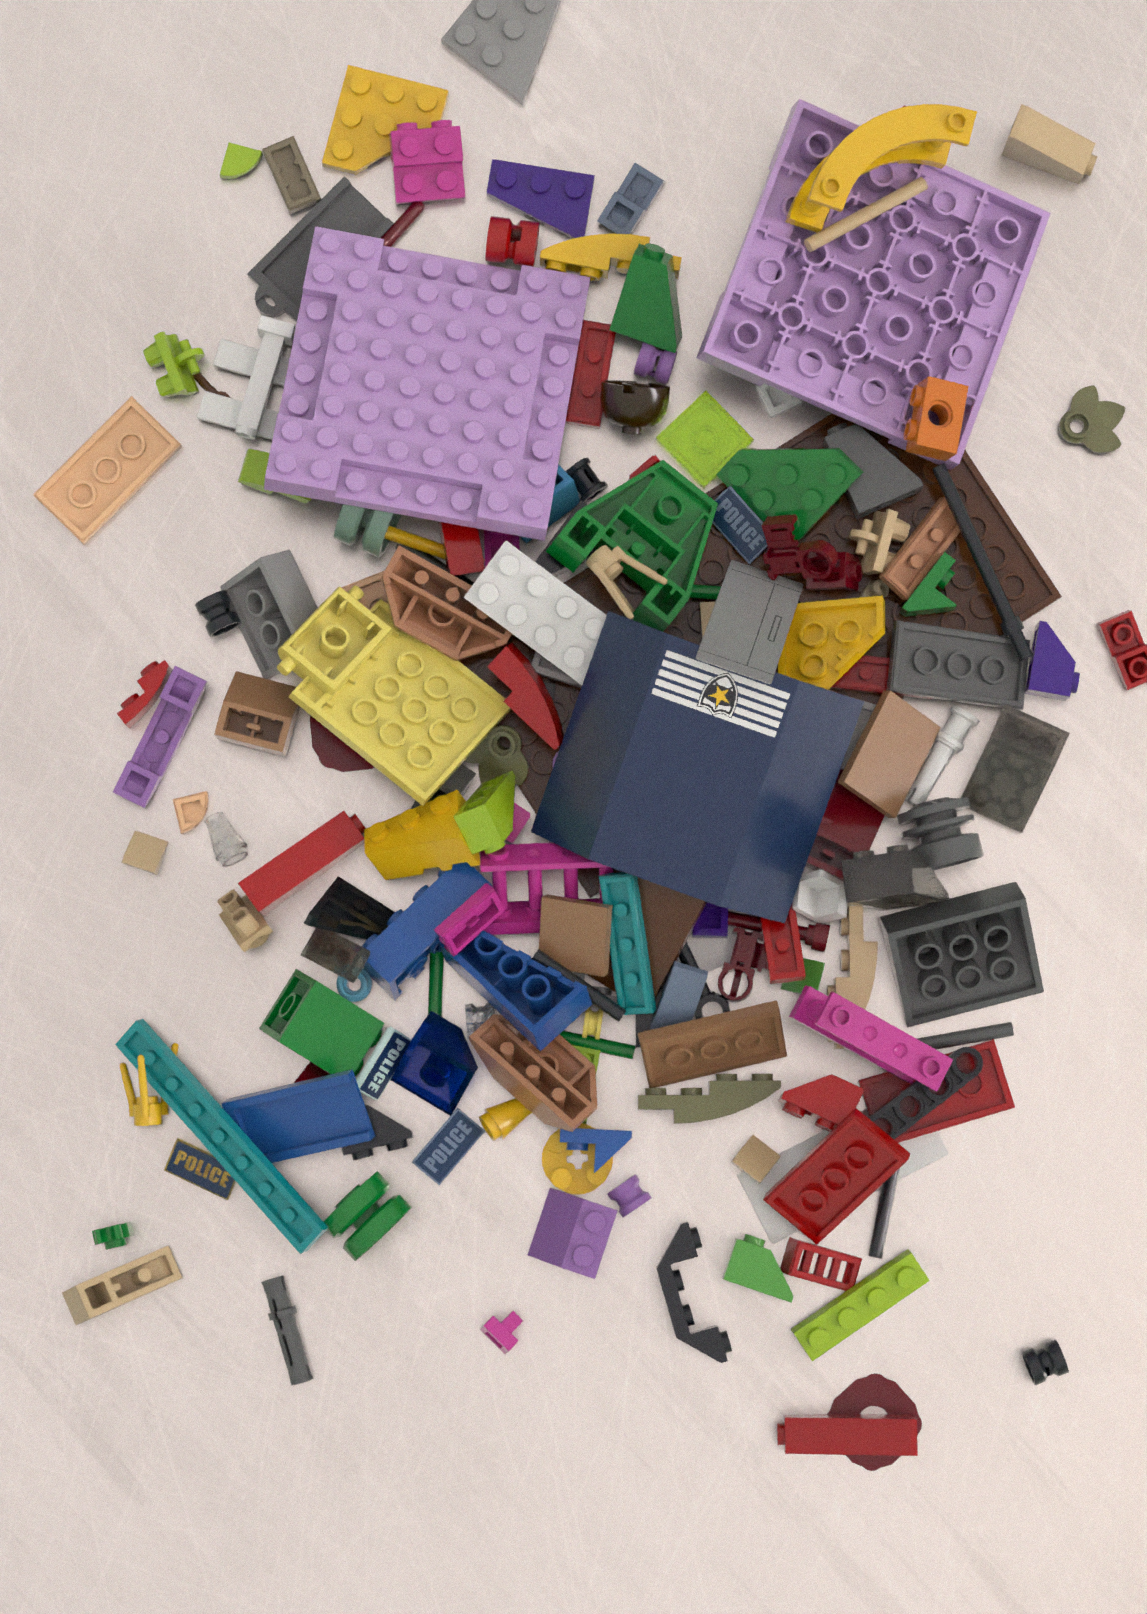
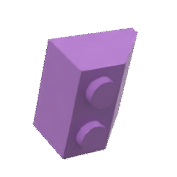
[528,1188,618,1279]

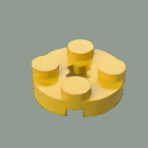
[542,1123,613,1195]

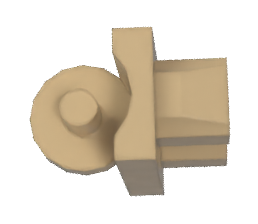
[849,509,910,575]
[217,889,273,952]

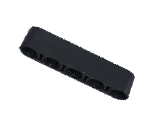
[868,1047,983,1139]

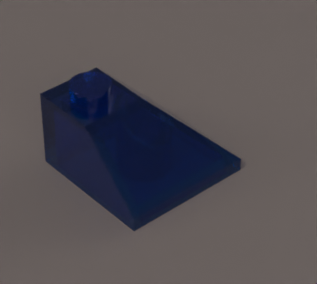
[391,1011,478,1116]

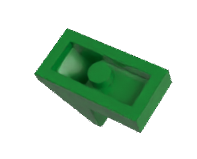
[899,552,957,617]

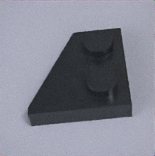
[304,876,395,940]

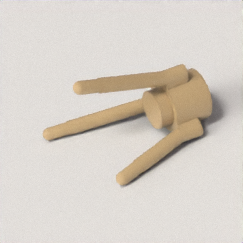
[586,545,667,620]

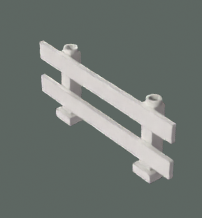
[197,315,295,440]

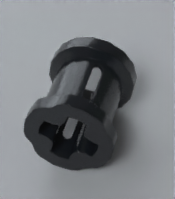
[565,457,608,503]

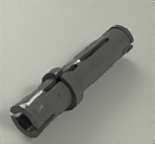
[261,1275,313,1386]

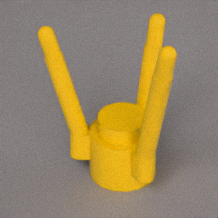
[119,1043,179,1126]

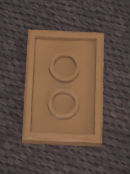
[838,690,941,818]

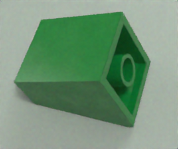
[259,969,385,1076]

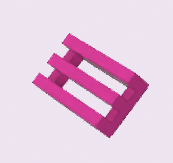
[434,883,506,957]

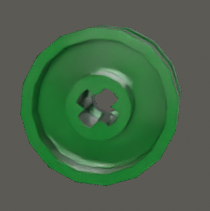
[324,1171,412,1261]

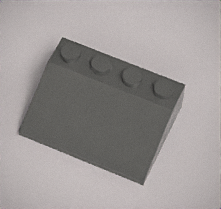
[879,882,1044,1027]

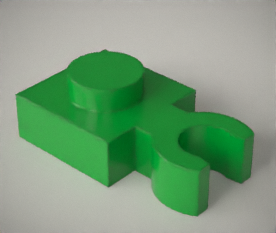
[92,1222,134,1250]

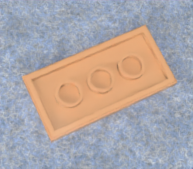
[33,396,182,545]

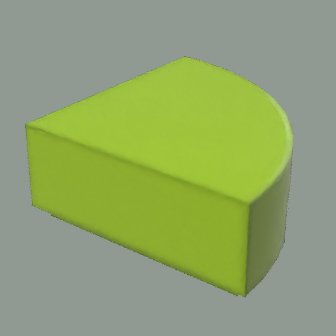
[219,142,263,179]

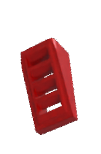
[780,1237,862,1291]

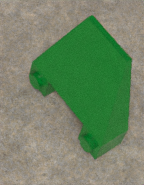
[546,460,718,632]

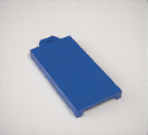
[221,1069,375,1163]

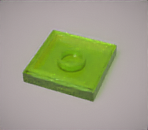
[656,391,754,489]

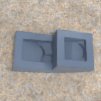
[597,163,666,234]
[650,961,708,1030]

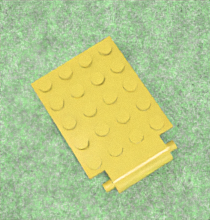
[277,586,511,806]

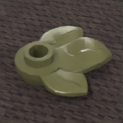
[1059,385,1125,453]
[464,725,528,785]

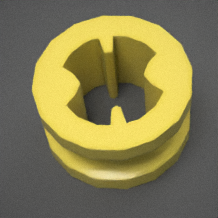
[582,1007,603,1040]

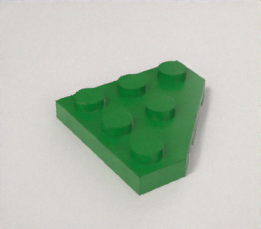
[716,448,864,542]

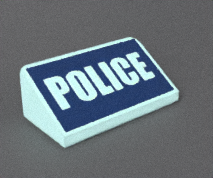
[356,1026,413,1100]

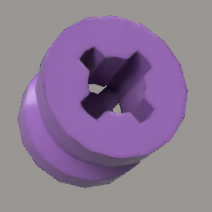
[607,1174,652,1217]

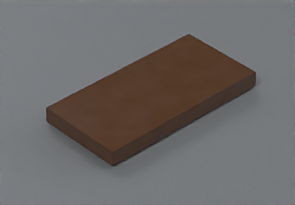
[587,877,707,1000]

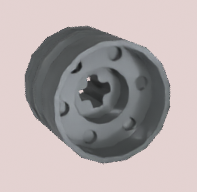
[897,797,984,874]

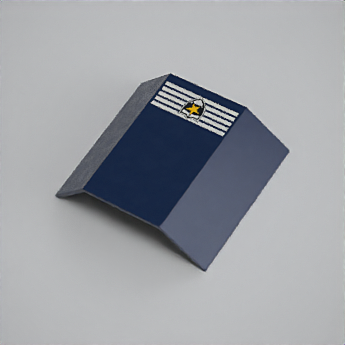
[531,611,864,923]

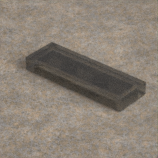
[301,928,371,983]

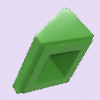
[781,958,825,994]

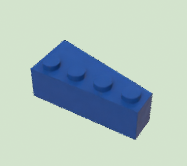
[359,862,492,1001]
[439,931,592,1051]

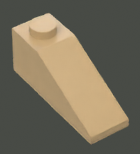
[62,1246,182,1325]

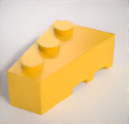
[364,790,480,880]

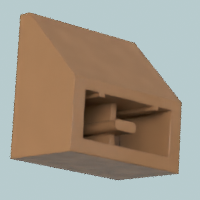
[214,671,300,757]

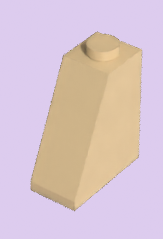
[1001,104,1098,184]

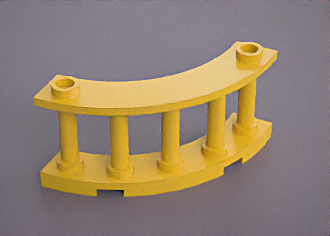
[785,104,977,233]

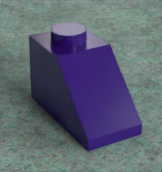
[1025,621,1080,701]

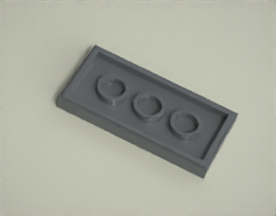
[886,620,1030,711]

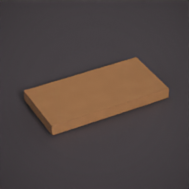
[638,1000,787,1088]

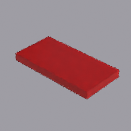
[858,1039,1015,1143]
[763,1108,911,1245]

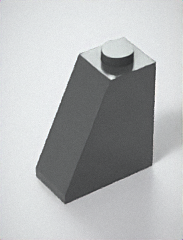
[823,423,923,520]

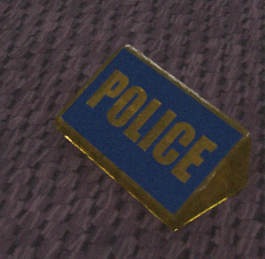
[164,1138,237,1200]

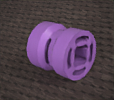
[633,342,677,385]

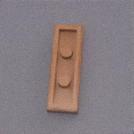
[879,497,960,600]

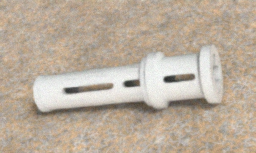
[905,705,980,806]

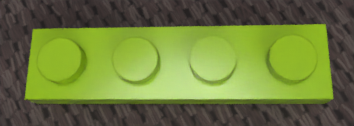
[791,1249,930,1361]

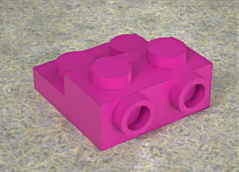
[389,120,465,204]

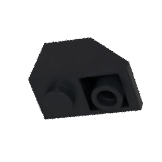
[341,1105,414,1161]

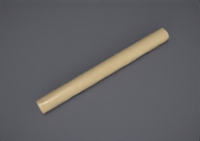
[804,177,928,252]

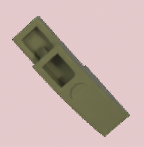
[638,1074,781,1124]

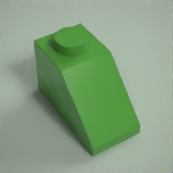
[722,1234,794,1303]

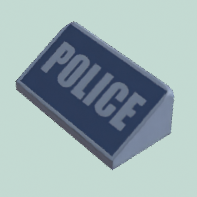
[712,486,768,565]
[412,1108,485,1185]

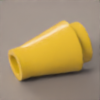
[479,1098,532,1141]

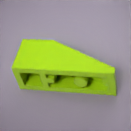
[453,771,515,855]

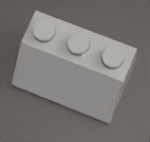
[220,549,318,679]

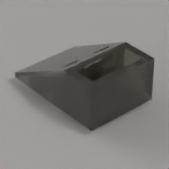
[960,704,1070,833]

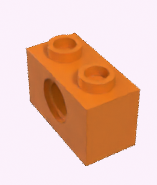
[904,376,969,461]

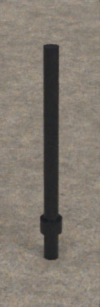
[932,463,1033,661]

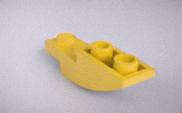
[540,234,682,281]

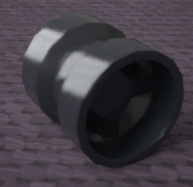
[195,590,241,637]
[1022,1339,1069,1385]

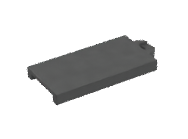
[247,176,394,323]

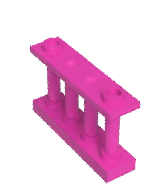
[480,843,613,935]
[789,985,954,1091]

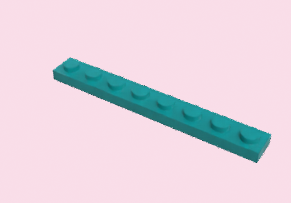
[115,1019,329,1254]

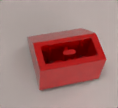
[778,1074,865,1132]

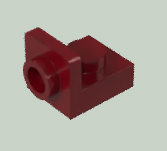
[806,552,863,591]

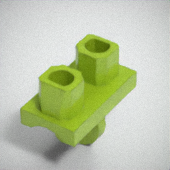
[143,331,205,397]

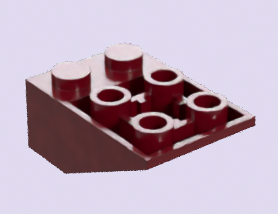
[806,769,885,887]

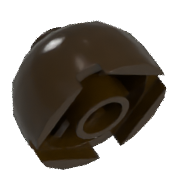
[600,380,670,434]

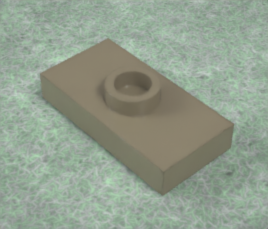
[262,136,321,214]

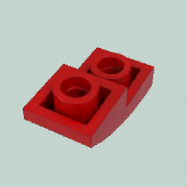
[1097,610,1147,690]
[117,660,172,729]

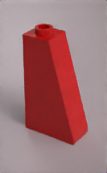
[238,811,366,917]
[777,1414,918,1456]

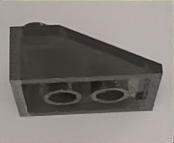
[841,845,949,911]

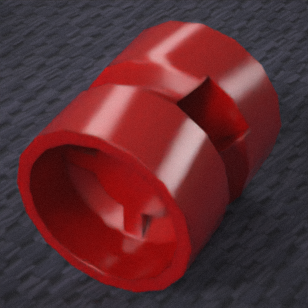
[485,216,540,267]

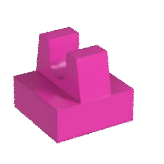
[480,1311,523,1354]

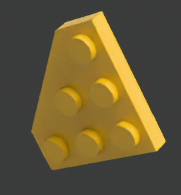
[322,65,449,175]
[778,596,885,690]

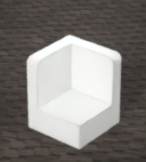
[792,870,850,924]

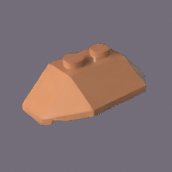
[382,545,512,661]
[469,1014,597,1132]

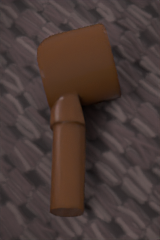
[193,373,230,398]

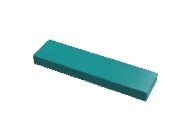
[599,872,657,1015]

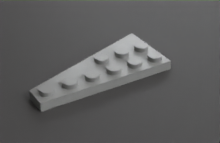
[441,0,561,105]

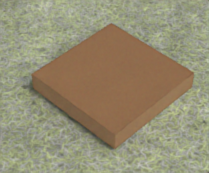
[539,894,612,977]

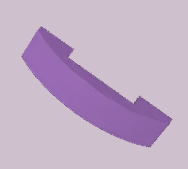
[113,666,207,808]

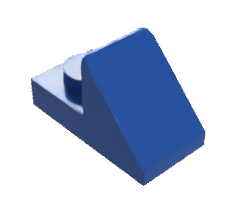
[560,1128,632,1173]

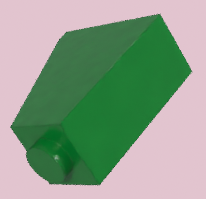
[609,243,682,353]

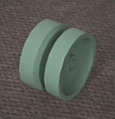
[334,504,401,558]

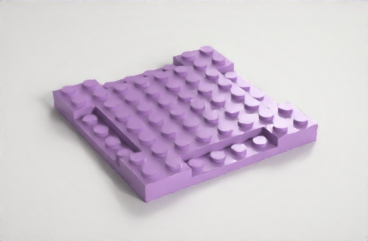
[696,99,1051,470]
[264,226,590,541]

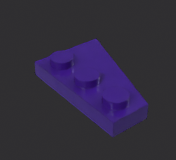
[487,159,595,238]

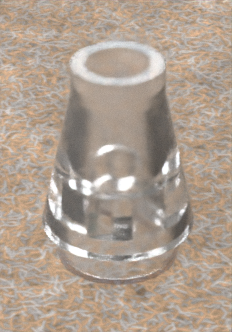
[204,812,248,867]

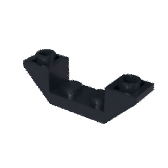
[656,1222,732,1363]

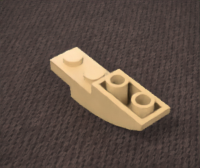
[827,906,878,1050]

